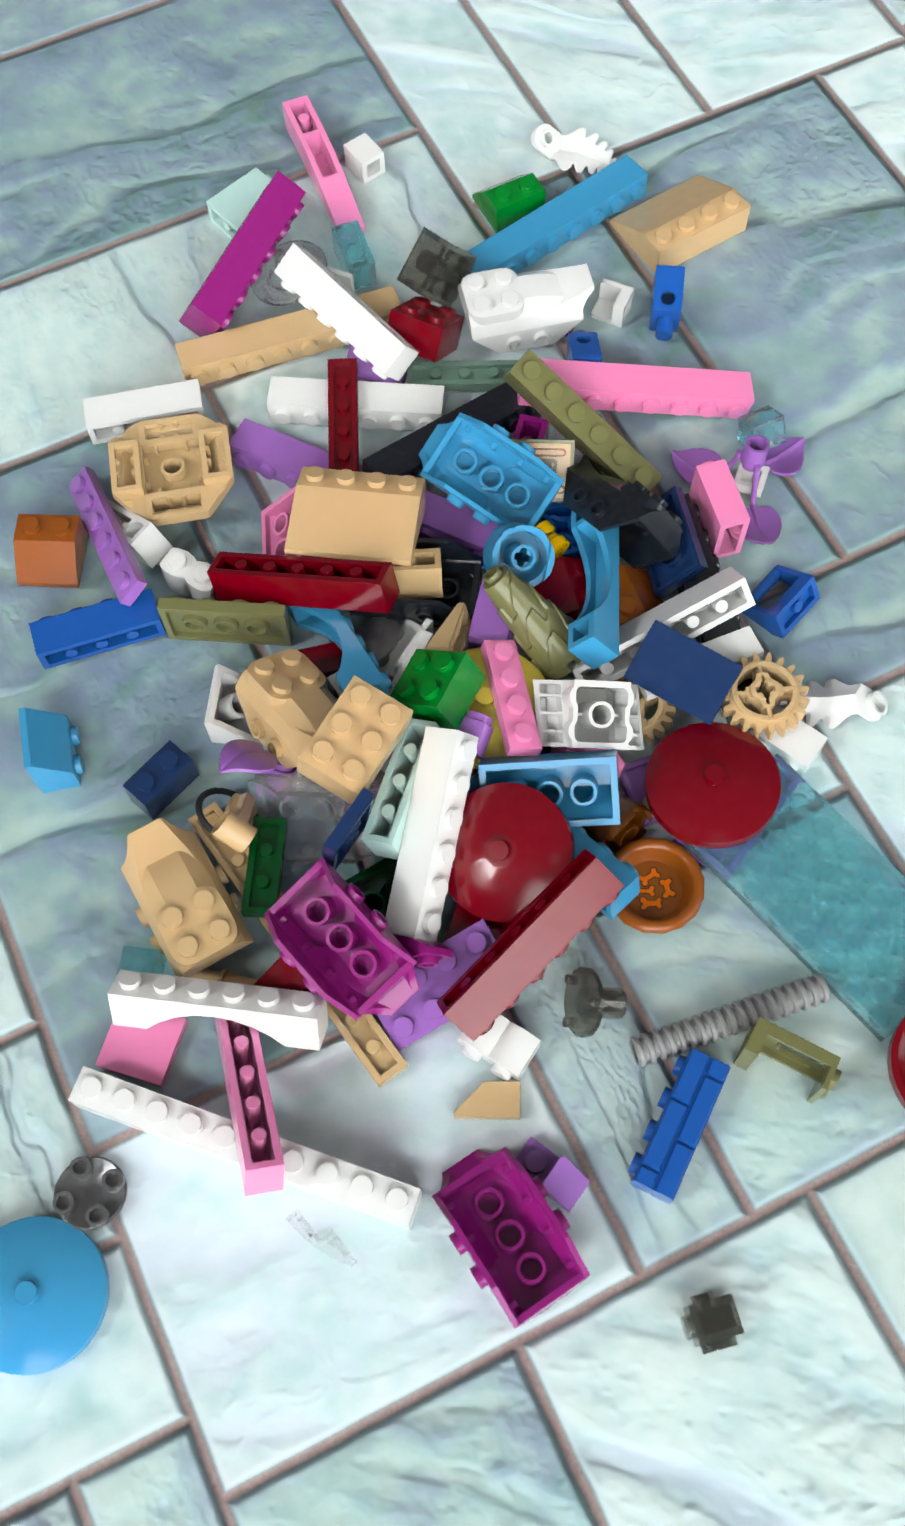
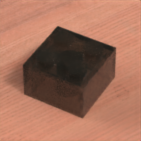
[397,227,477,307]

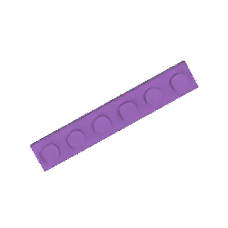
[69,466,147,606]

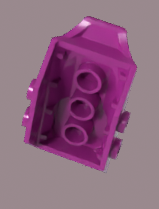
[264,856,420,1020]
[432,1146,590,1328]

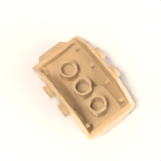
[235,649,337,769]
[120,818,254,977]

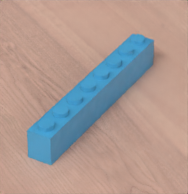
[456,154,648,283]

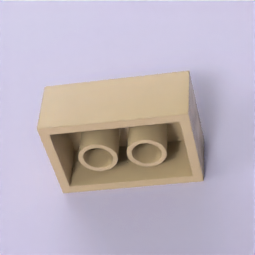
[297,675,414,804]

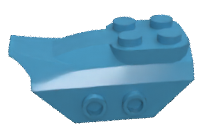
[418,412,564,527]

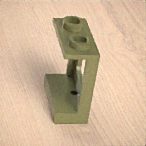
[733,1017,842,1104]

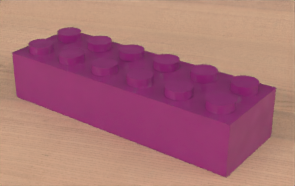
[178,170,306,337]

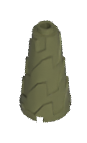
[483,566,582,680]

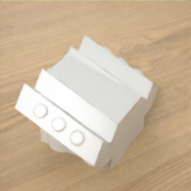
[533,679,644,750]

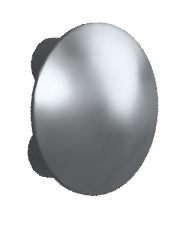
[354,617,404,668]
[52,1156,127,1231]

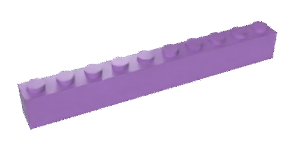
[230,418,497,566]

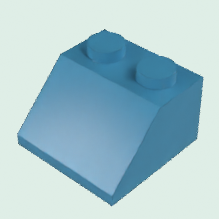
[18,707,85,793]

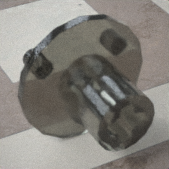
[562,967,627,1038]

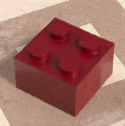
[388,296,465,363]

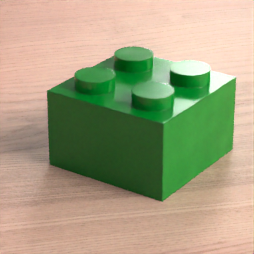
[390,649,486,730]

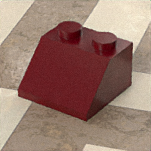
[534,556,586,620]

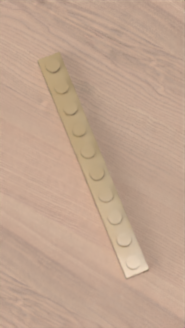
[188,802,408,1088]

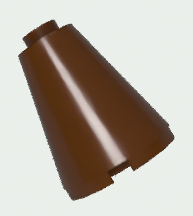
[582,793,653,855]

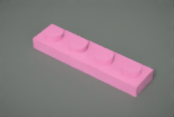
[481,640,542,756]

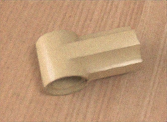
[211,792,258,853]

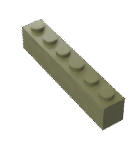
[503,349,663,492]

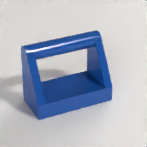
[742,565,820,639]

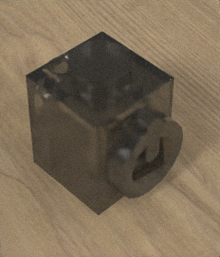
[680,1291,744,1355]

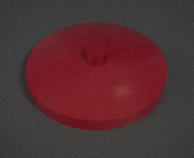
[644,722,781,849]
[448,782,575,923]

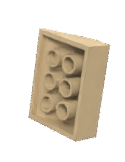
[610,175,751,274]
[284,466,426,566]

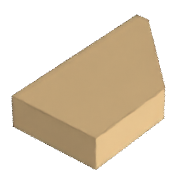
[454,1081,520,1120]

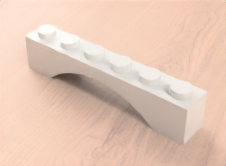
[107,969,328,1051]

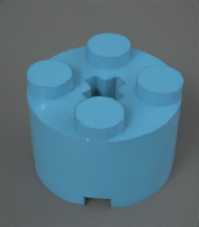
[483,523,555,587]

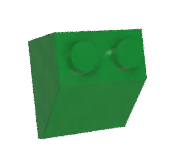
[472,173,546,233]

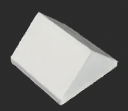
[204,664,261,744]

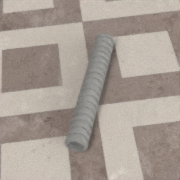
[629,972,830,1068]

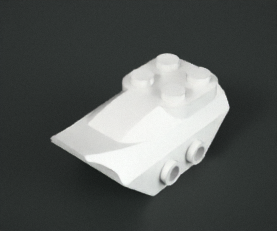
[457,264,595,354]

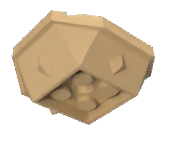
[108,413,235,526]

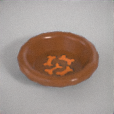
[613,837,704,934]

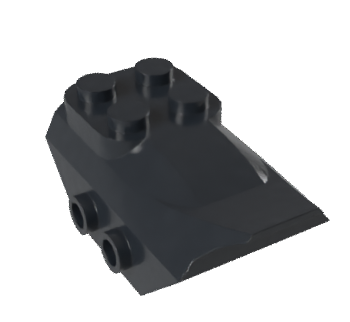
[563,455,684,568]
[346,537,482,628]

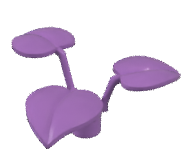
[671,435,805,545]
[219,739,301,796]

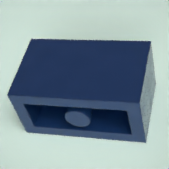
[122,740,199,820]

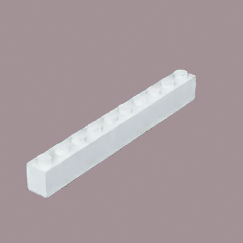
[68,1066,422,1230]

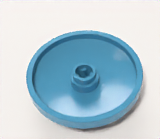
[0,1216,110,1375]

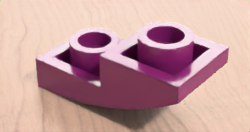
[395,936,453,968]

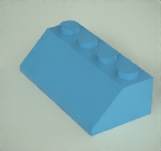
[478,750,620,827]

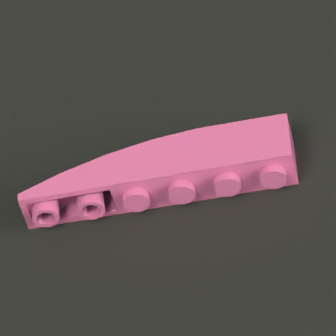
[282,95,365,239]

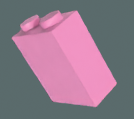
[689,459,750,558]

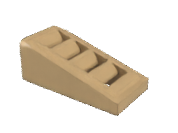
[426,603,471,652]

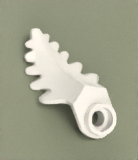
[531,124,617,175]
[779,679,888,729]

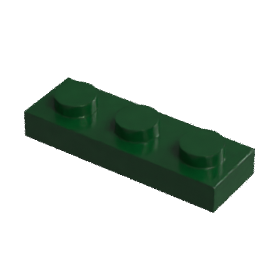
[241,816,289,918]

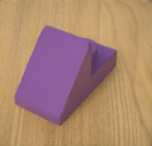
[516,1137,590,1213]

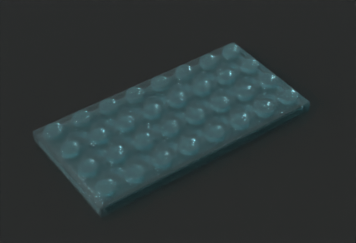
[682,754,905,1042]

